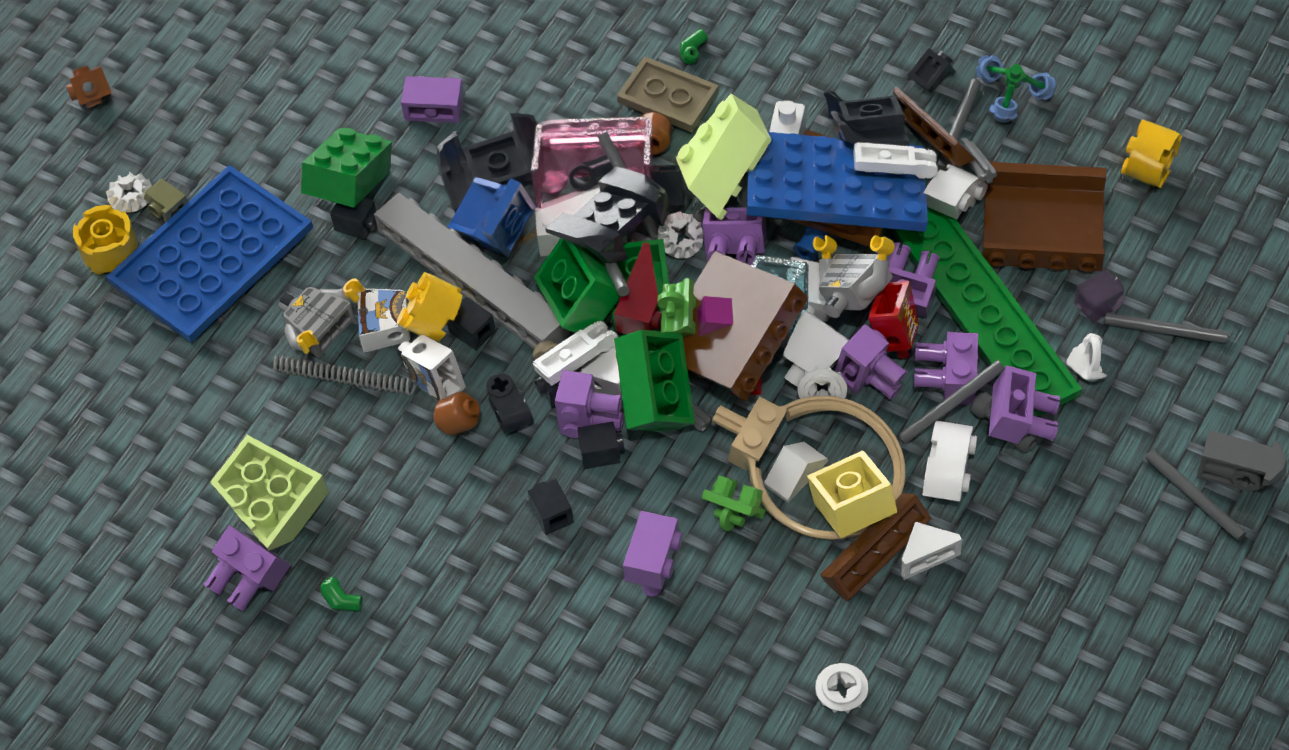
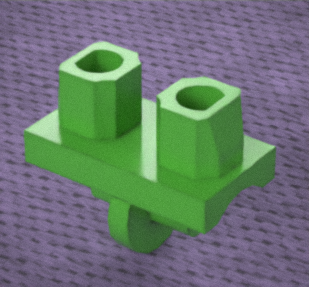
[657,278,696,337]
[702,475,766,531]

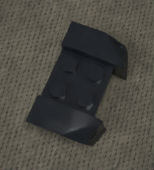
[824,91,909,146]
[437,113,564,212]
[545,166,670,263]

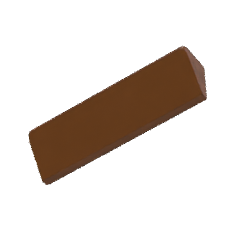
[893,87,974,167]
[820,493,932,602]

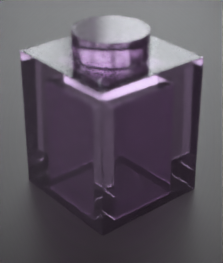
[1074,269,1124,323]

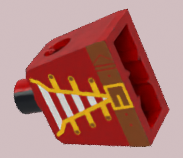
[868,281,919,358]

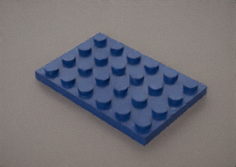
[746,131,928,232]
[106,165,314,342]

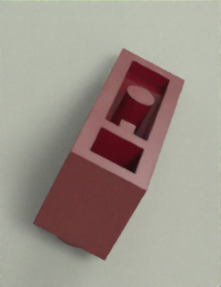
[614,242,662,334]

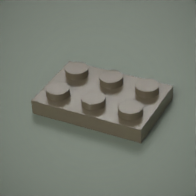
[617,56,719,132]

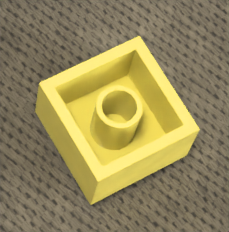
[807,451,897,538]

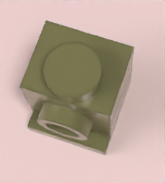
[144,178,188,223]

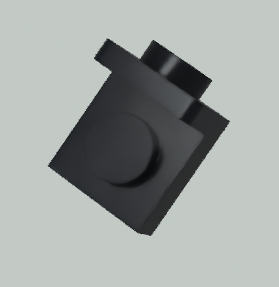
[907,48,956,93]

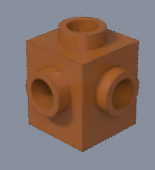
[66,65,112,108]

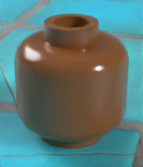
[633,112,672,155]
[433,392,480,436]

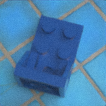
[448,177,536,258]

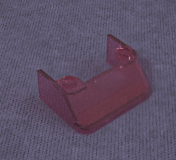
[531,117,654,208]

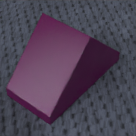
[697,296,733,336]

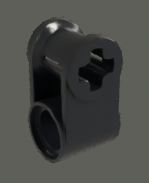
[486,373,534,435]

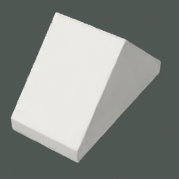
[764,442,828,503]
[901,522,962,580]

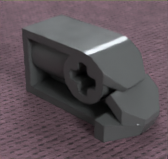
[1196,430,1288,491]

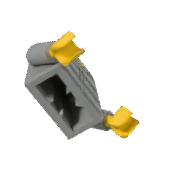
[813,235,895,318]
[278,279,365,358]

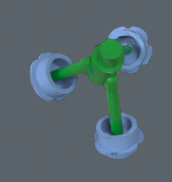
[976,55,1056,123]

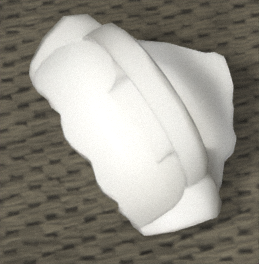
[1066,333,1107,382]

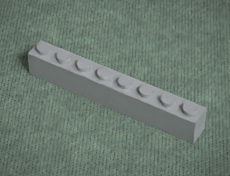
[374,193,570,349]

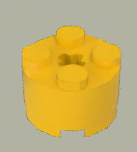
[1121,119,1182,188]
[73,205,138,274]
[397,272,463,342]

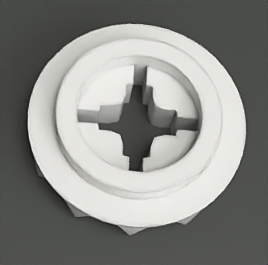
[106,172,152,213]
[658,211,704,259]
[798,366,847,399]
[816,663,868,713]

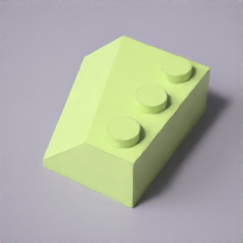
[676,94,771,220]
[210,435,329,551]

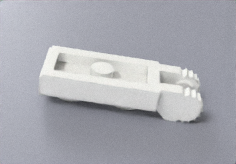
[853,142,938,179]
[532,321,619,386]

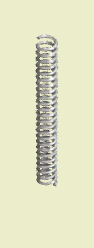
[273,354,417,396]

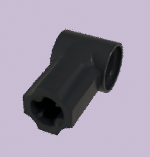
[569,149,625,191]

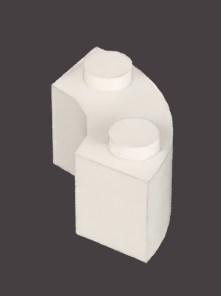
[923,164,987,219]
[922,421,977,501]

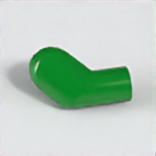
[680,29,708,64]
[320,577,363,611]

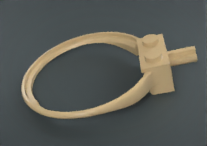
[712,396,905,540]

